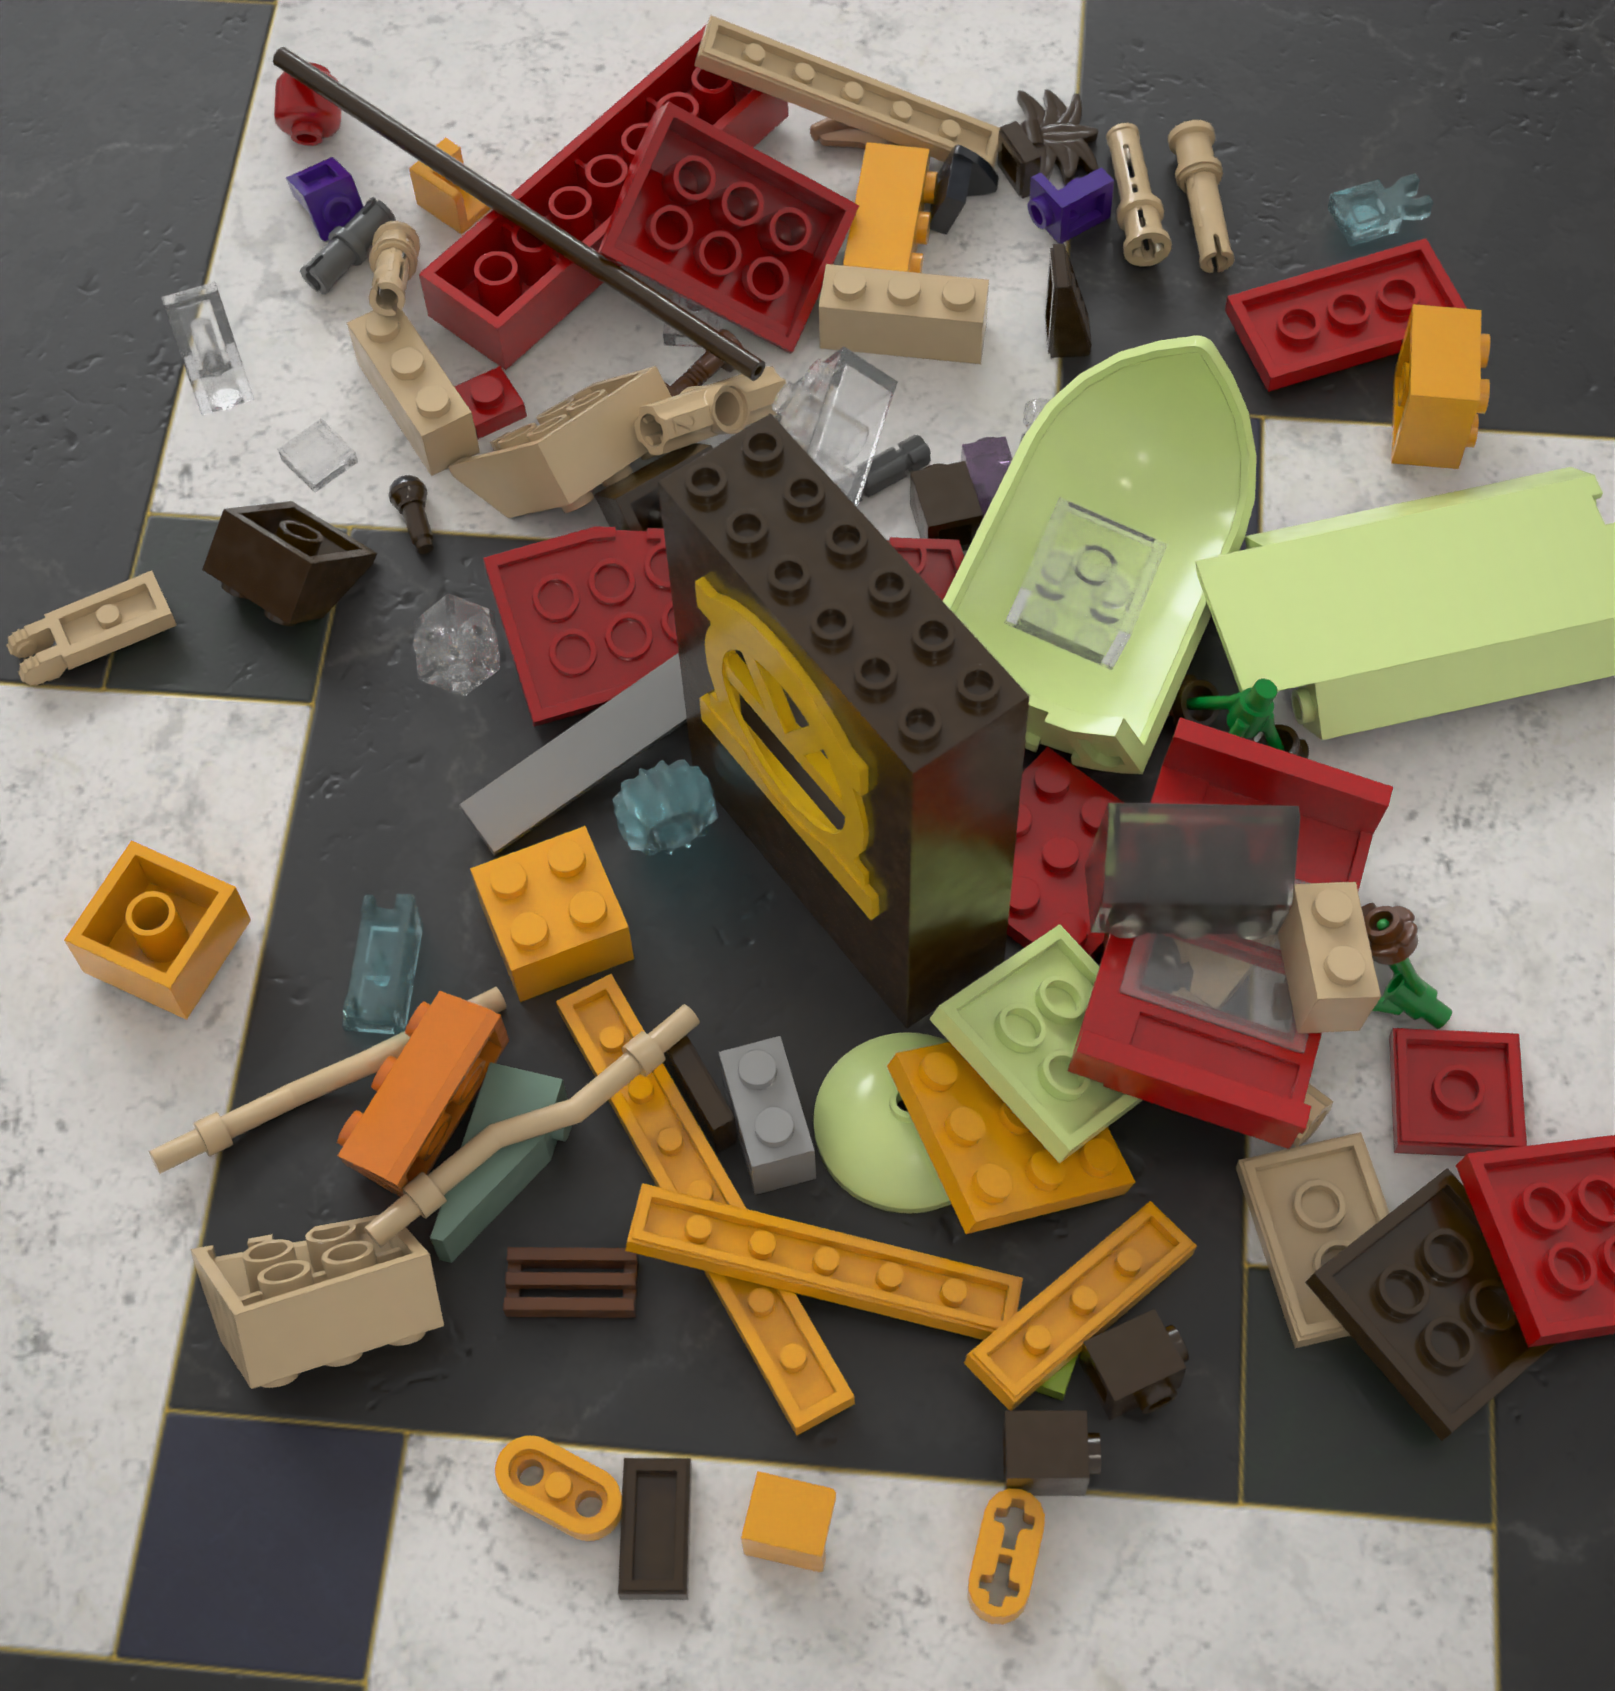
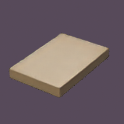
[1236,1132,1390,1348]

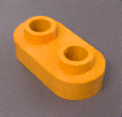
[495,1436,623,1541]

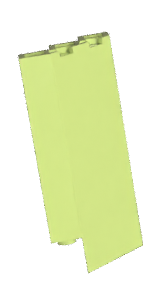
[1195,467,1615,740]

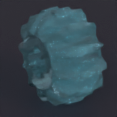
[612,759,719,856]

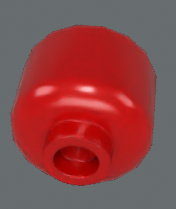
[274,62,342,146]

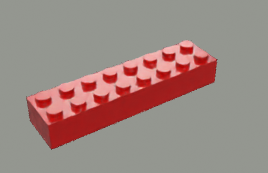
[419,24,788,370]

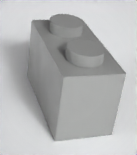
[719,1036,816,1195]

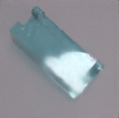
[342,894,424,1034]

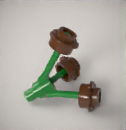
[1271,903,1452,1031]

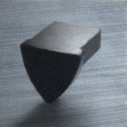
[930,145,999,235]

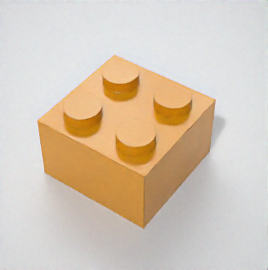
[1391,305,1490,469]
[470,826,634,1002]
[64,840,251,1020]

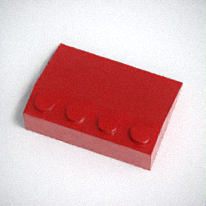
[598,102,860,353]

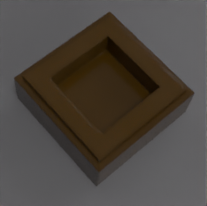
[997,121,1041,199]

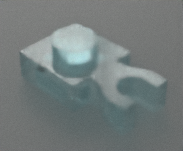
[1328,173,1433,246]

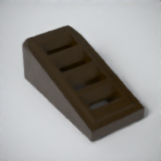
[1044,243,1092,358]

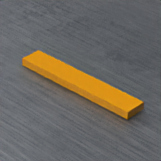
[625,1183,1023,1340]

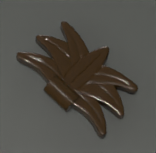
[1016,89,1098,185]

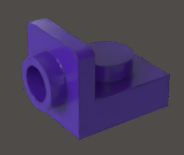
[286,157,364,241]
[1027,167,1114,244]

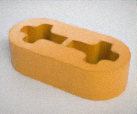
[967,1488,1045,1625]

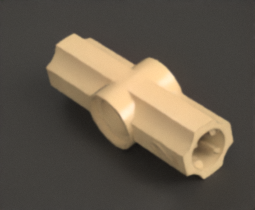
[634,366,789,455]

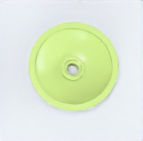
[813,1032,951,1213]

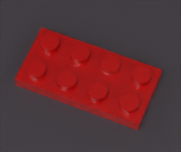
[1225,238,1467,392]

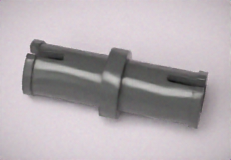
[300,197,396,295]

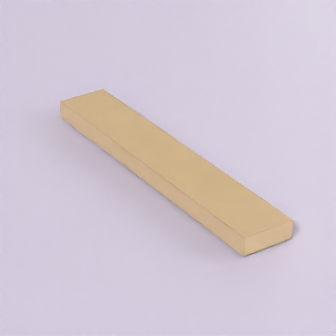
[694,15,1000,169]

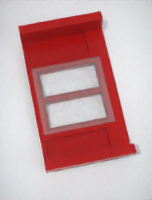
[1067,717,1393,1149]

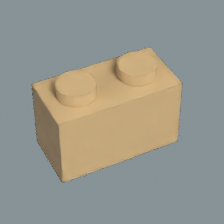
[1275,882,1381,1034]

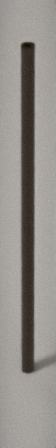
[273,47,765,381]

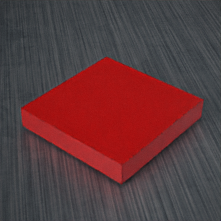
[1389,1028,1527,1156]

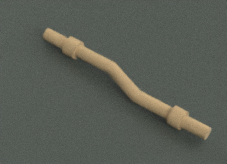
[149,987,507,1174]
[364,1004,700,1248]

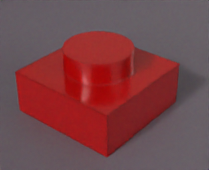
[454,366,527,439]

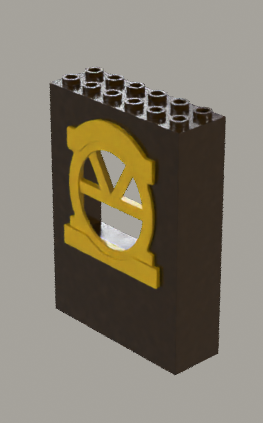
[658,413,1030,1029]

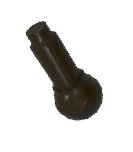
[388,475,434,554]

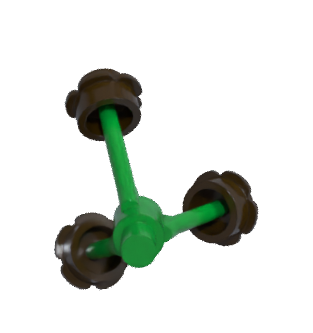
[1168,674,1309,759]

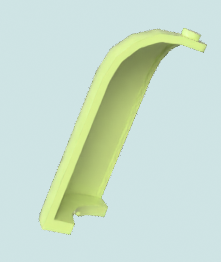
[943,336,1256,774]

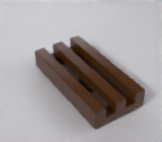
[503,1247,639,1318]

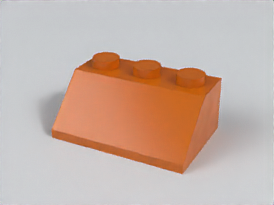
[337,991,510,1197]

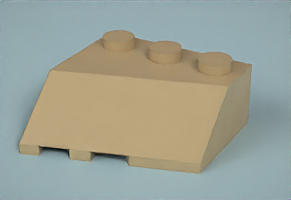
[448,366,672,518]
[191,1215,444,1389]

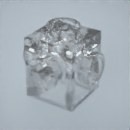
[413,593,500,696]

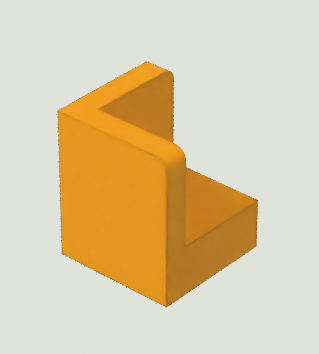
[409,137,491,235]
[741,1471,836,1572]

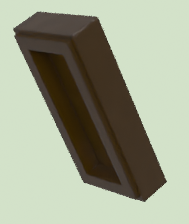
[654,1025,737,1153]
[618,1458,692,1600]

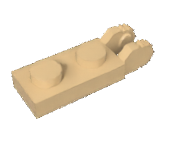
[7,571,177,686]

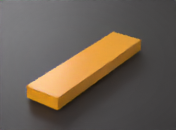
[964,1201,1197,1411]

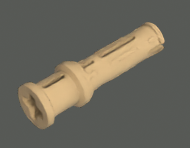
[1168,120,1235,273]
[1106,123,1172,267]
[369,221,420,316]

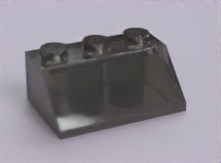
[1085,803,1300,940]

